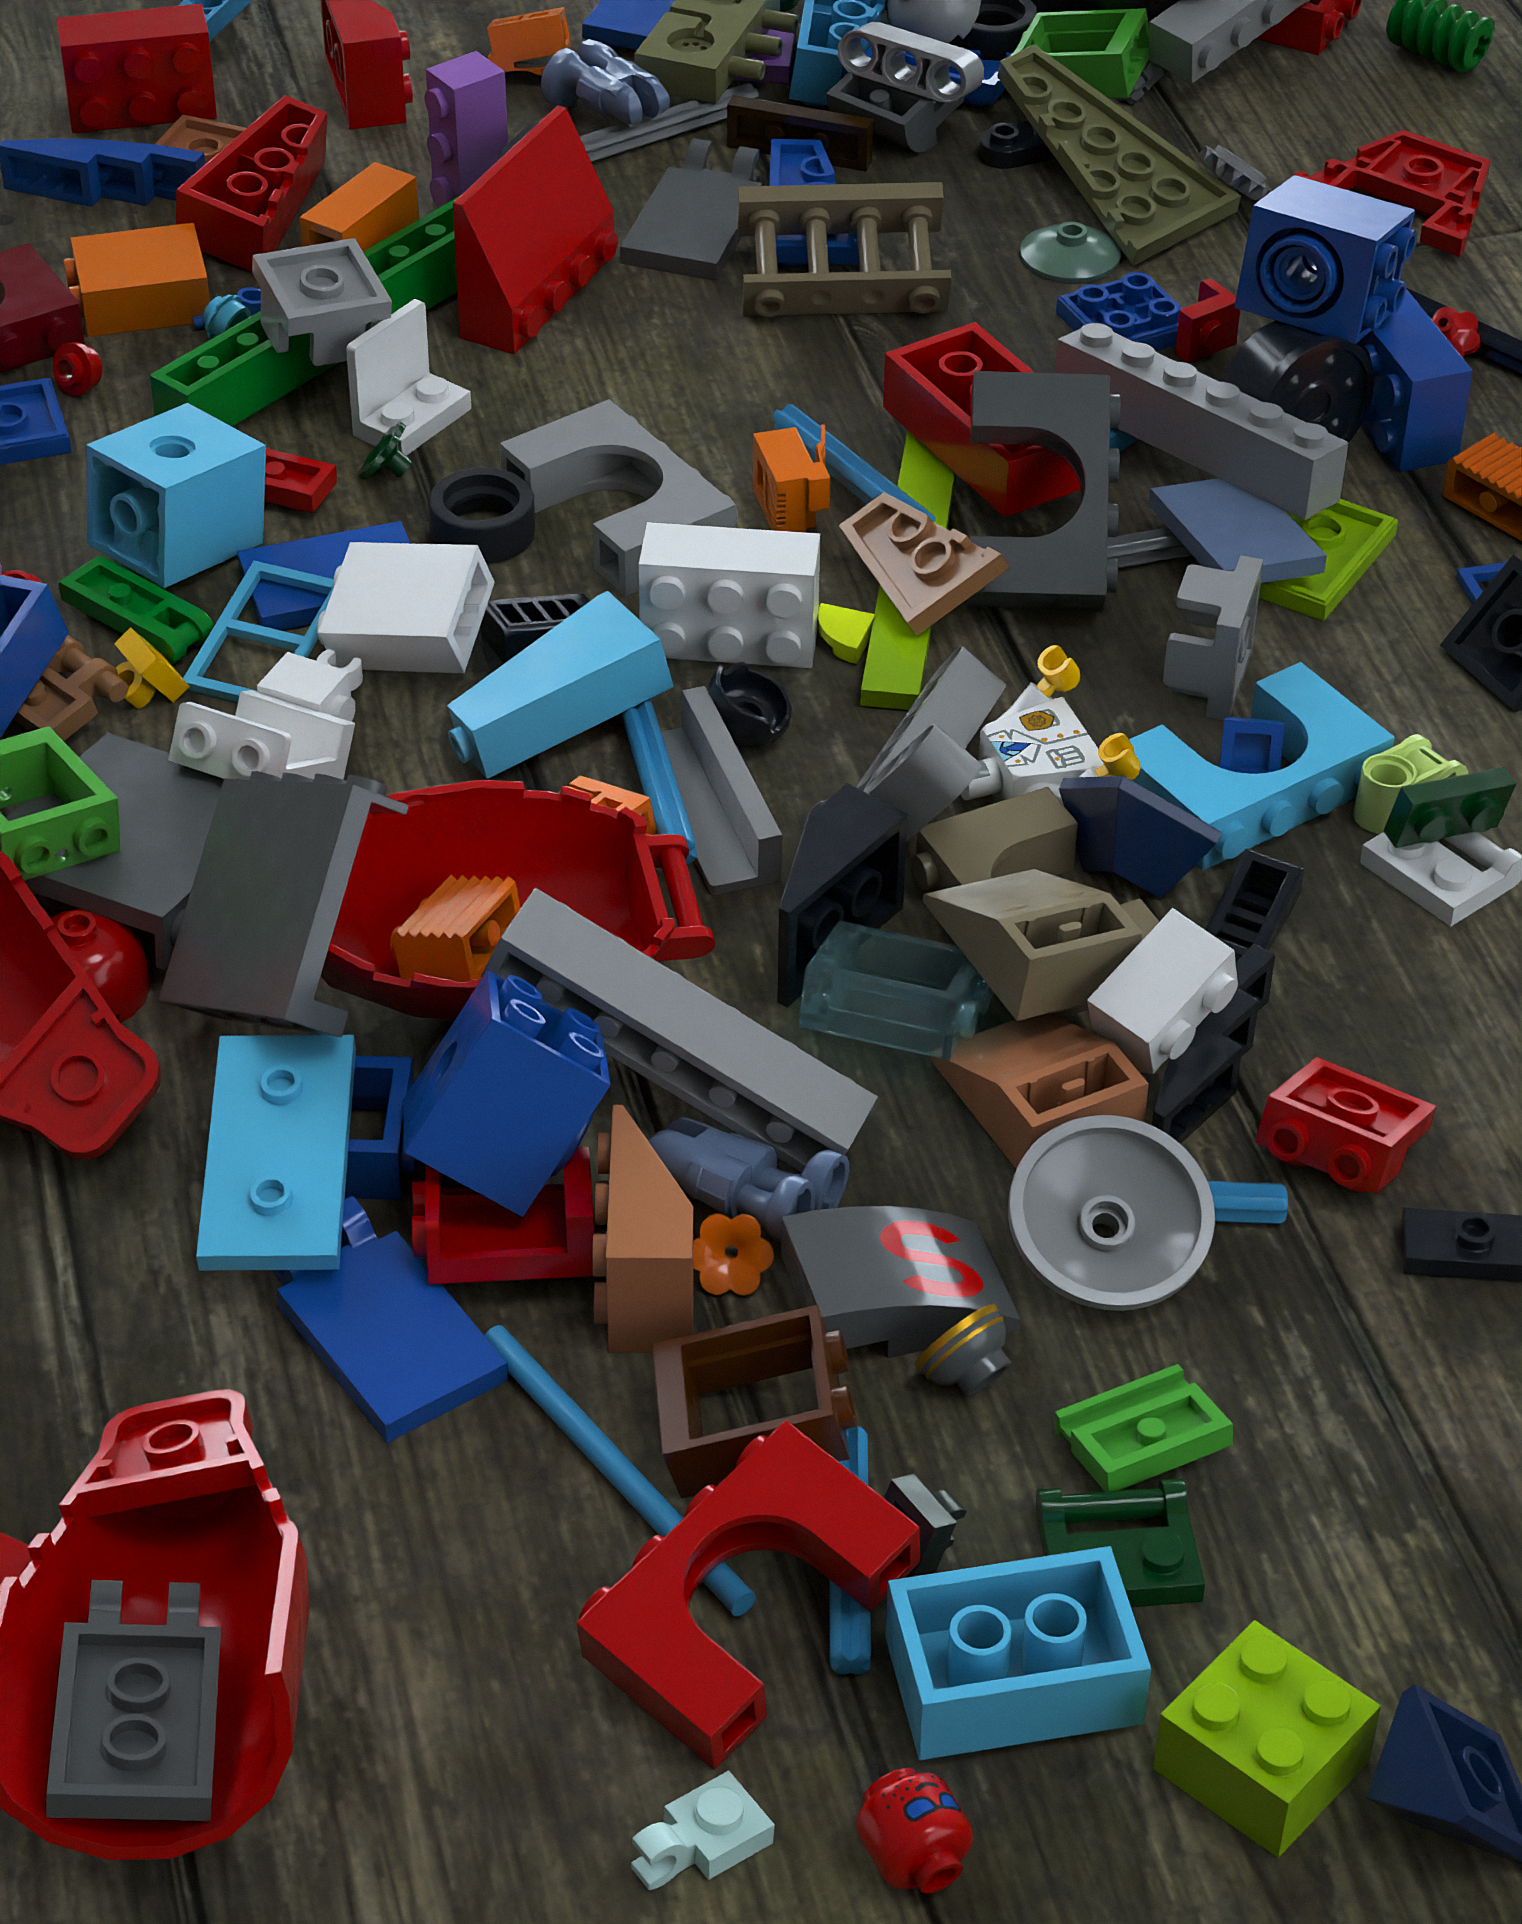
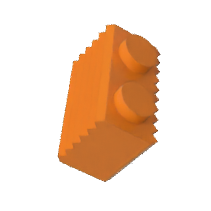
[1442,432,1522,541]
[390,875,521,982]

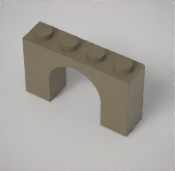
[911,787,1159,1019]

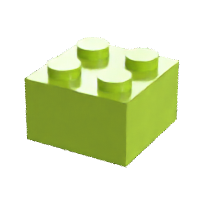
[1153,1620,1381,1858]

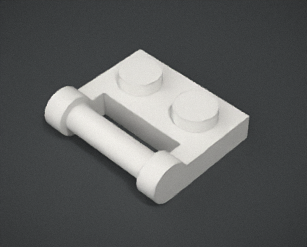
[1360,832,1522,927]

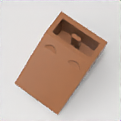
[929,1013,1149,1169]
[593,1105,693,1353]

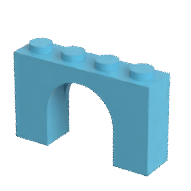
[1129,662,1395,871]

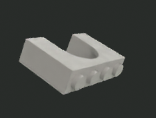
[500,399,738,597]

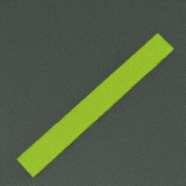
[860,430,956,710]

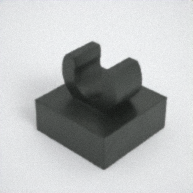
[884,1474,967,1578]

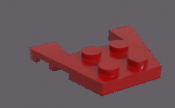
[1290,130,1491,257]

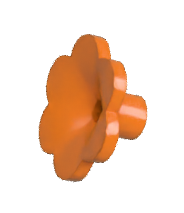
[693,1214,775,1295]

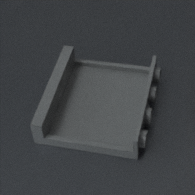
[6,732,224,970]
[159,771,409,1038]

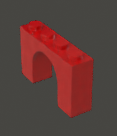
[576,1420,920,1770]

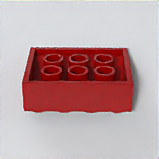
[453,105,618,354]

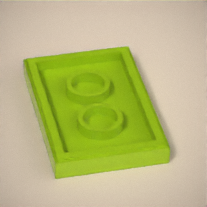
[1259,499,1398,621]

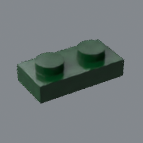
[1383,767,1517,848]

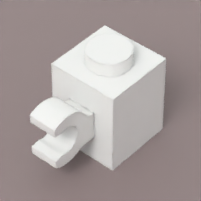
[257,649,363,722]

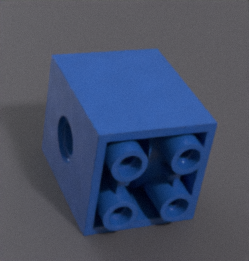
[1234,175,1417,344]
[403,970,611,1217]

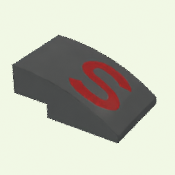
[781,1206,1021,1358]

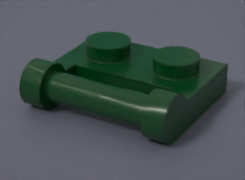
[1036,1479,1205,1608]

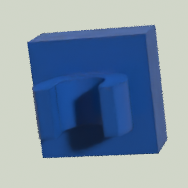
[1219,716,1285,774]

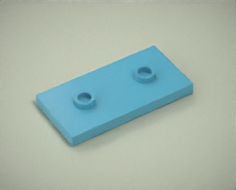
[196,1035,356,1271]

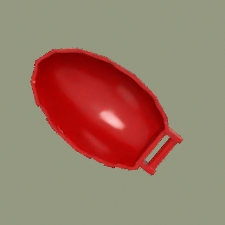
[320,780,715,1020]

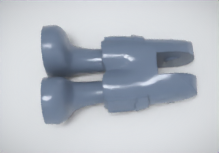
[541,39,670,125]
[648,1117,849,1243]

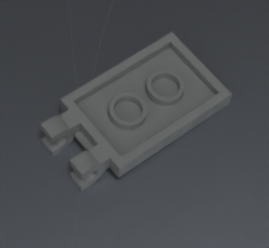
[620,138,763,281]
[46,1580,221,1821]

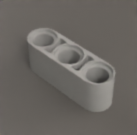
[838,22,984,103]

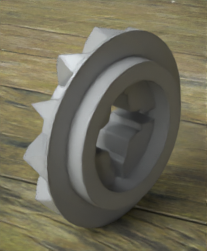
[1199,144,1271,200]

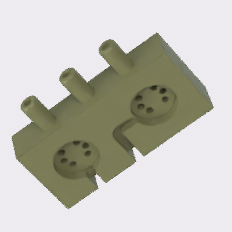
[634,0,799,103]

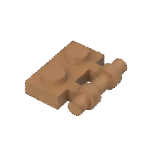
[13,635,128,741]

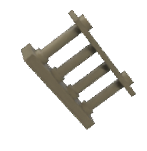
[737,182,951,317]

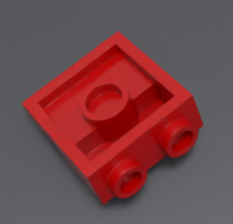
[1255,1057,1437,1194]

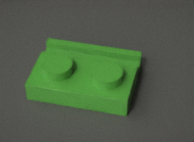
[1054,1364,1233,1492]

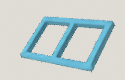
[183,561,334,703]

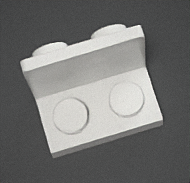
[346,299,471,456]

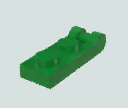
[58,555,214,665]

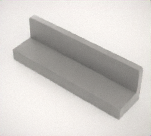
[661,686,782,895]

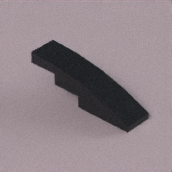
[1152,944,1275,1144]

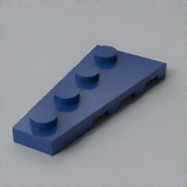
[769,139,859,266]

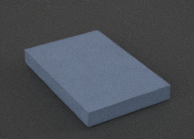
[1148,478,1327,583]

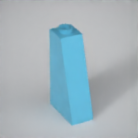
[447,591,674,779]

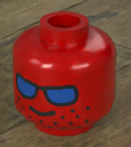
[855,1768,974,1893]

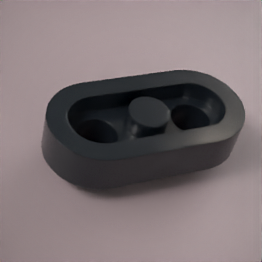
[979,120,1056,169]

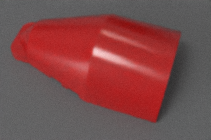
[0,851,162,1160]
[0,1389,310,1860]

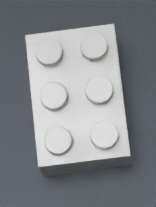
[639,522,820,668]

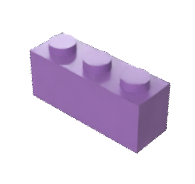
[424,51,508,207]

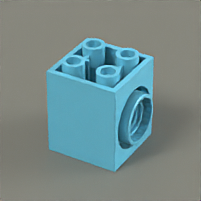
[86,403,266,588]

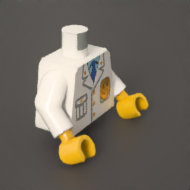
[960,645,1140,806]

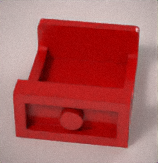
[412,1147,594,1284]

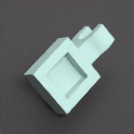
[631,1770,775,1890]

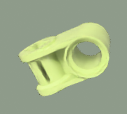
[1353,734,1468,834]

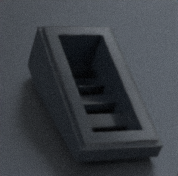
[481,593,590,664]
[1205,849,1304,961]

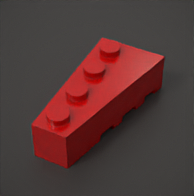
[176,95,327,272]

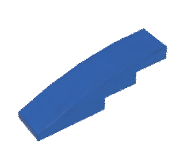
[0,138,205,207]

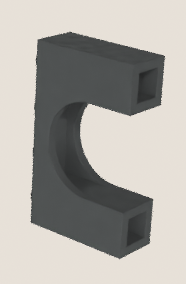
[966,371,1121,610]

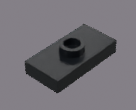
[1401,1207,1522,1281]

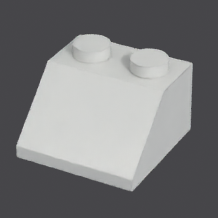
[1087,908,1238,1074]

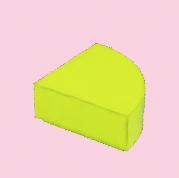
[818,603,875,664]

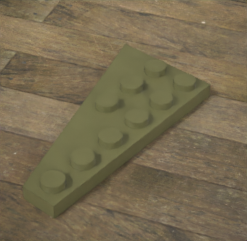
[997,44,1241,266]

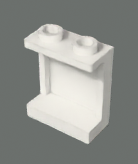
[168,690,355,780]

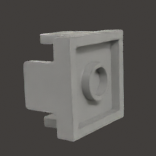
[252,238,392,366]
[1163,555,1263,720]

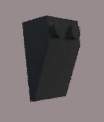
[777,783,907,1008]

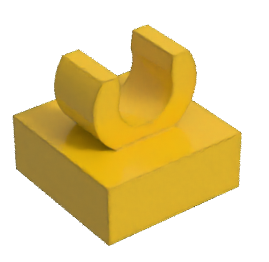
[114,627,190,709]

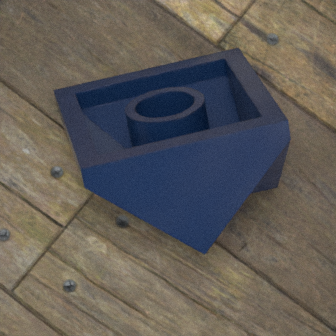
[1059,776,1222,899]
[1366,1684,1522,1864]

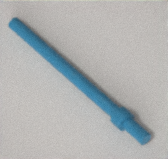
[485,1325,756,1616]

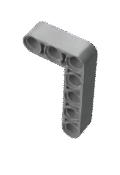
[856,646,1006,842]

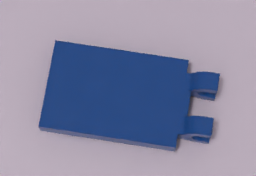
[272,1195,508,1443]

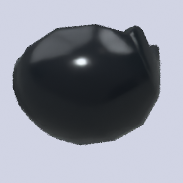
[707,662,792,747]

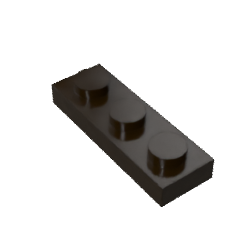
[727,95,873,172]

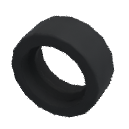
[949,0,1037,61]
[428,467,535,564]

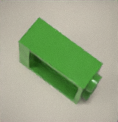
[1010,8,1149,98]
[0,726,121,881]

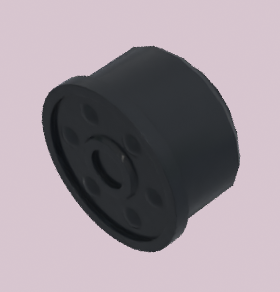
[1223,320,1374,442]

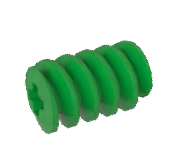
[1386,0,1495,72]

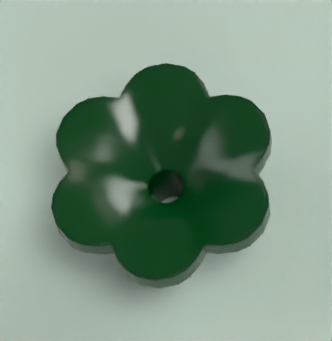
[357,422,412,480]

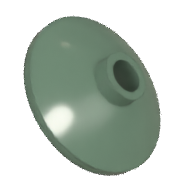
[1020,222,1121,284]

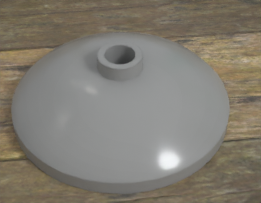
[1008,1115,1215,1311]

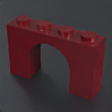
[0,243,85,373]

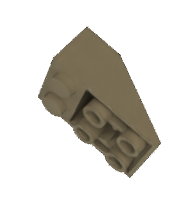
[923,869,1143,1021]

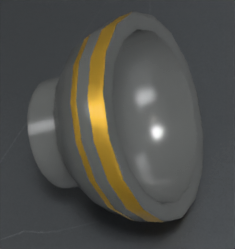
[915,1304,1012,1398]

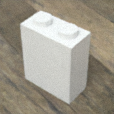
[317,542,495,673]

